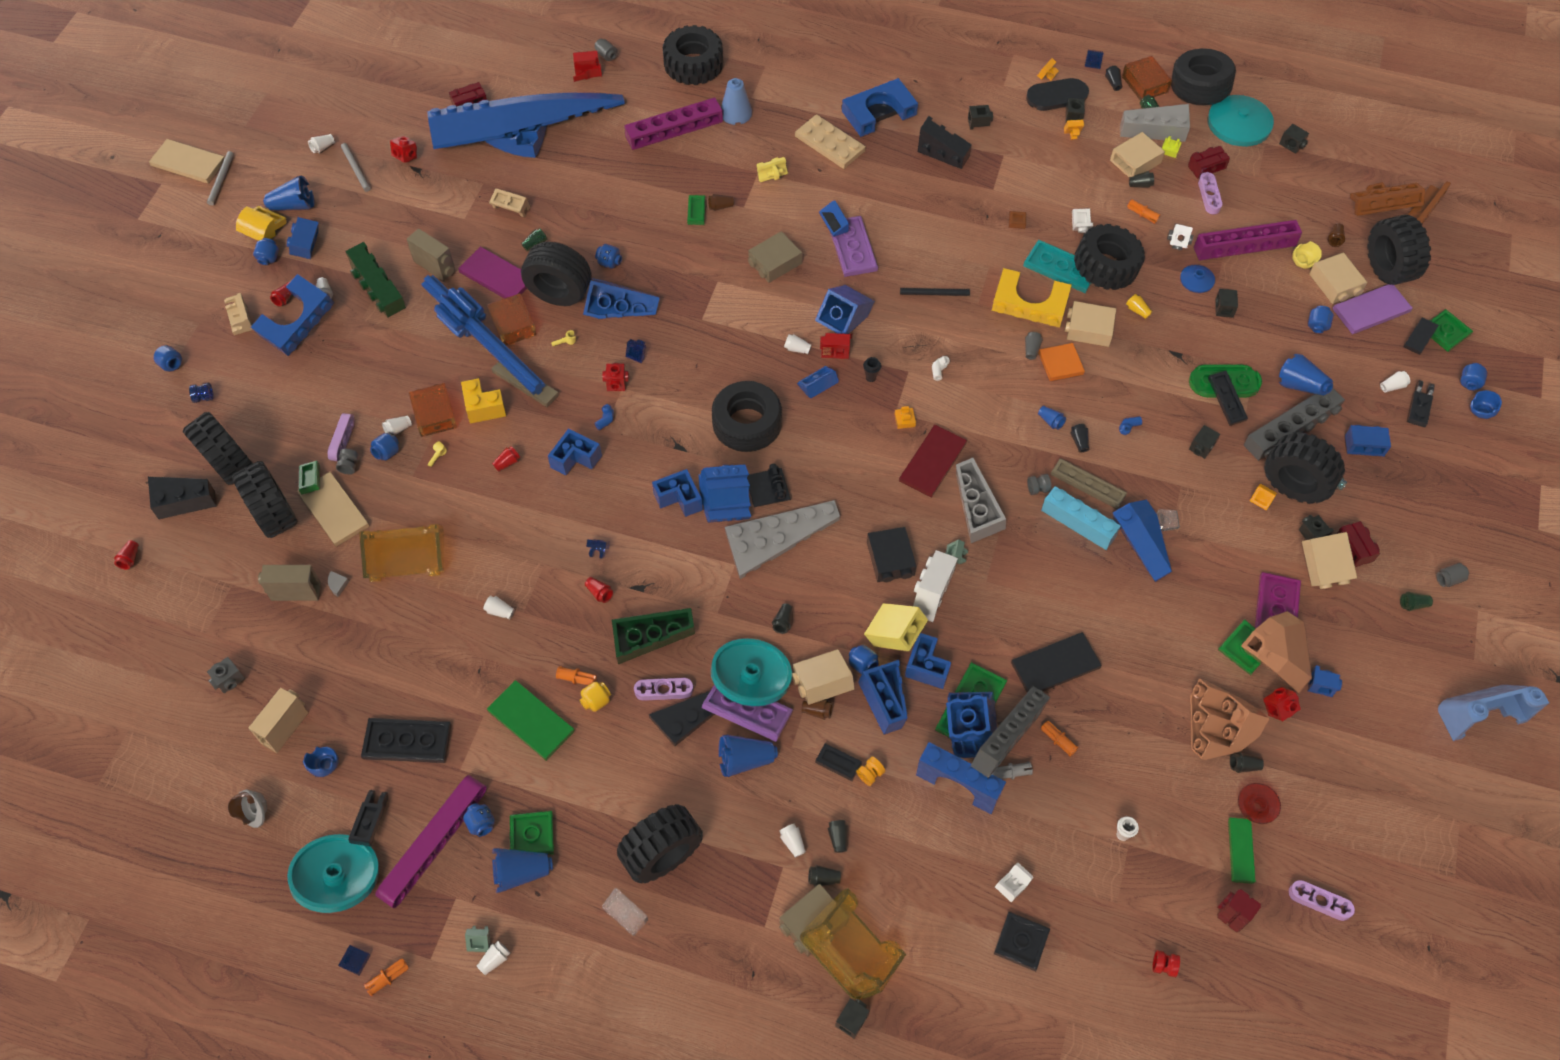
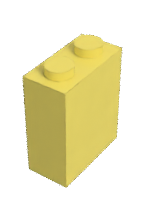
[864,603,928,651]

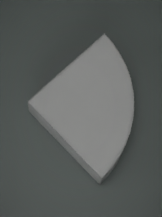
[328,571,349,597]

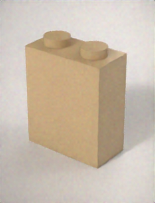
[1110,132,1165,177]
[1309,252,1367,304]
[1065,301,1116,347]
[1302,532,1357,589]
[791,649,854,705]
[249,687,308,753]

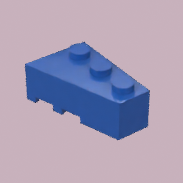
[858,660,907,735]

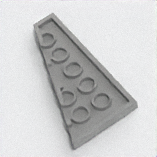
[725,500,840,579]

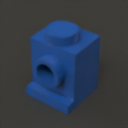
[1308,665,1342,697]

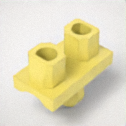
[757,157,788,182]

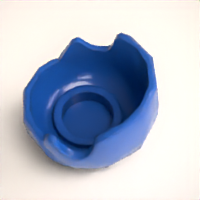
[1470,390,1502,419]
[303,746,339,777]

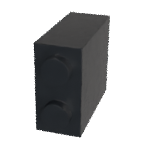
[867,527,917,583]

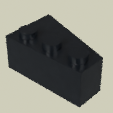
[917,116,972,169]
[148,476,217,519]

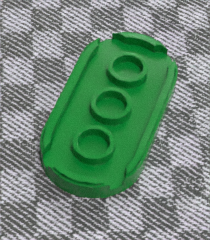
[1189,364,1262,398]

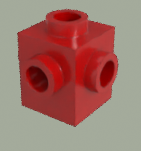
[390,136,417,163]
[602,363,629,391]
[1263,687,1301,722]

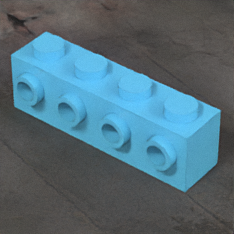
[1041,486,1121,550]

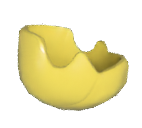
[1292,241,1322,269]

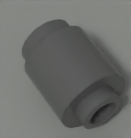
[594,38,617,61]
[1436,563,1469,587]

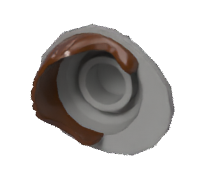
[228,789,267,828]

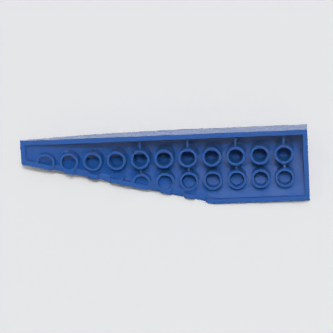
[427,93,625,149]

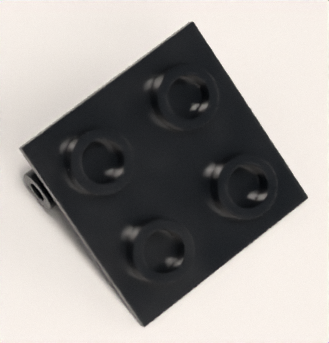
[747,464,791,507]

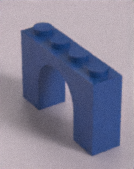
[842,78,918,137]
[251,274,334,356]
[916,742,1006,814]

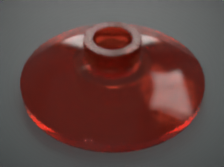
[1238,783,1281,824]

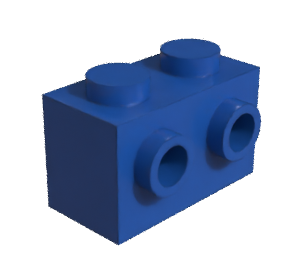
[287,217,319,259]
[1345,425,1391,457]

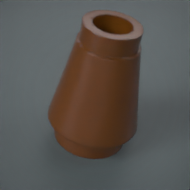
[708,194,734,211]
[1327,223,1345,247]
[802,700,833,720]

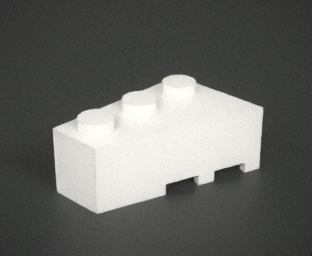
[913,550,958,622]

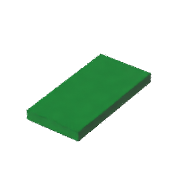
[935,662,1007,738]
[487,680,575,761]

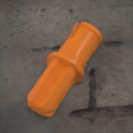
[1127,199,1161,224]
[556,666,597,685]
[1040,721,1079,757]
[364,959,409,996]

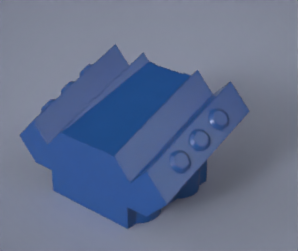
[698,464,752,523]
[946,692,997,758]

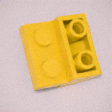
[236,206,286,241]

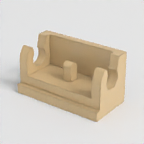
[489,189,530,217]
[224,293,253,335]

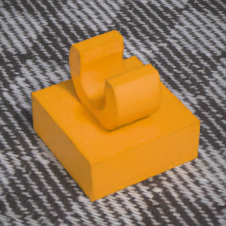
[1037,58,1059,80]
[1064,120,1084,140]
[894,406,916,429]
[1250,484,1277,510]

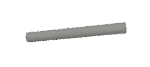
[341,143,371,192]
[207,151,234,205]

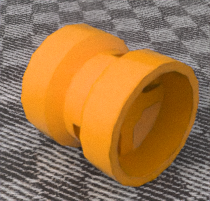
[856,756,886,786]

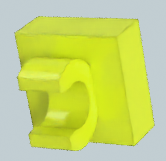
[1162,136,1182,158]

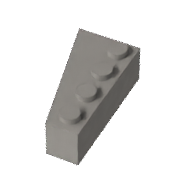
[1120,104,1190,142]
[956,458,1006,543]

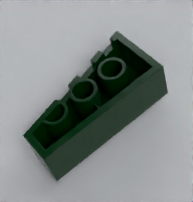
[345,242,406,318]
[612,608,695,665]

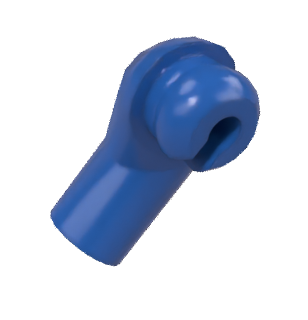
[594,404,614,430]
[1119,416,1142,435]

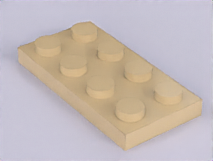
[795,114,866,169]

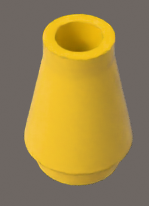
[1126,294,1153,319]

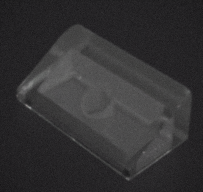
[602,888,648,936]

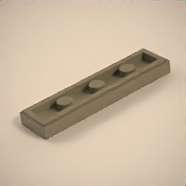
[491,361,559,407]
[1051,458,1127,510]

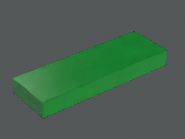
[1228,817,1256,884]

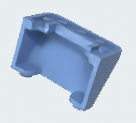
[1438,685,1549,741]

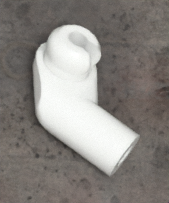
[932,356,950,381]

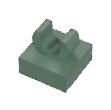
[945,539,968,564]
[465,926,491,952]

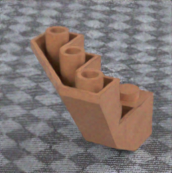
[1241,611,1312,694]
[1190,678,1270,760]

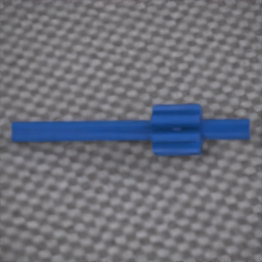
[421,275,545,395]

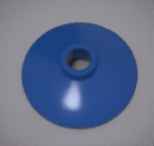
[1180,265,1215,293]

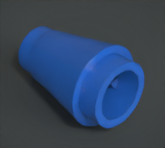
[1038,406,1066,430]

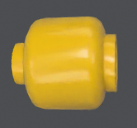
[579,681,611,712]

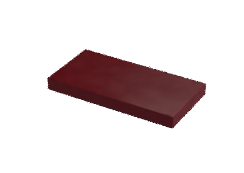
[899,424,967,498]

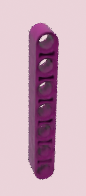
[375,775,487,908]

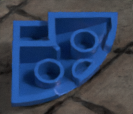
[486,124,547,158]

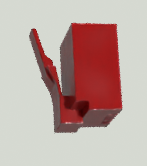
[573,51,602,82]
[820,333,853,359]

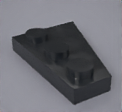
[649,692,715,746]

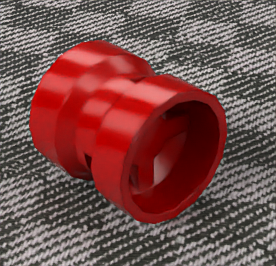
[1152,950,1180,978]

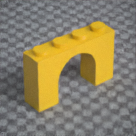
[992,268,1071,327]

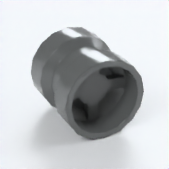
[336,449,359,475]
[1027,474,1051,495]

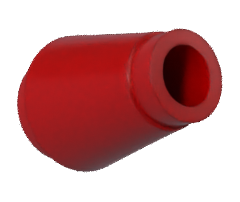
[270,282,292,307]
[492,446,521,472]
[114,540,139,570]
[585,577,613,603]

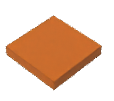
[1038,343,1085,381]

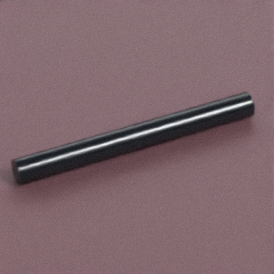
[900,288,970,296]

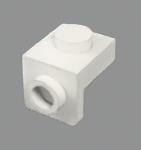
[1072,209,1093,233]
[995,863,1033,902]

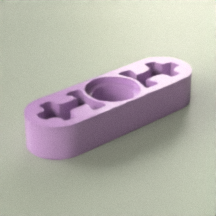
[1198,172,1222,214]
[328,413,355,461]
[634,678,693,700]
[1289,880,1355,921]

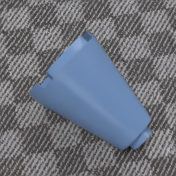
[721,78,752,125]

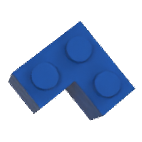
[548,428,602,475]
[652,469,703,517]
[905,633,951,689]

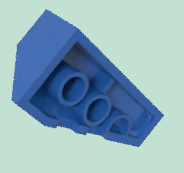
[583,278,660,319]
[1113,499,1172,582]

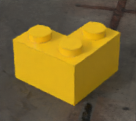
[461,378,506,424]

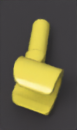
[551,330,576,346]
[427,441,447,467]

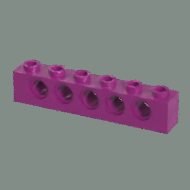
[624,97,723,150]
[1193,220,1302,260]

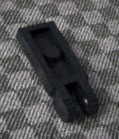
[1407,380,1435,428]
[348,790,388,847]

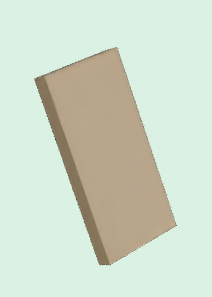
[149,139,225,183]
[297,472,370,547]

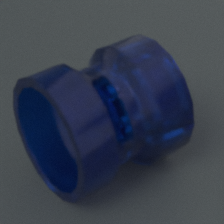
[189,382,214,403]

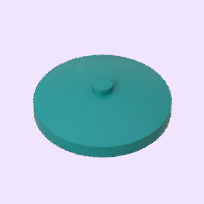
[1207,95,1274,147]
[711,638,792,706]
[287,834,379,913]

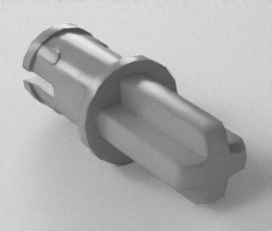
[992,762,1033,780]

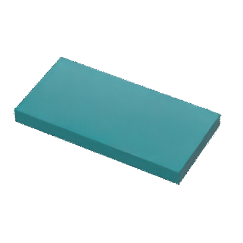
[1023,240,1092,294]

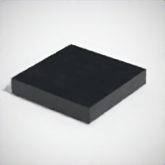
[994,912,1050,972]

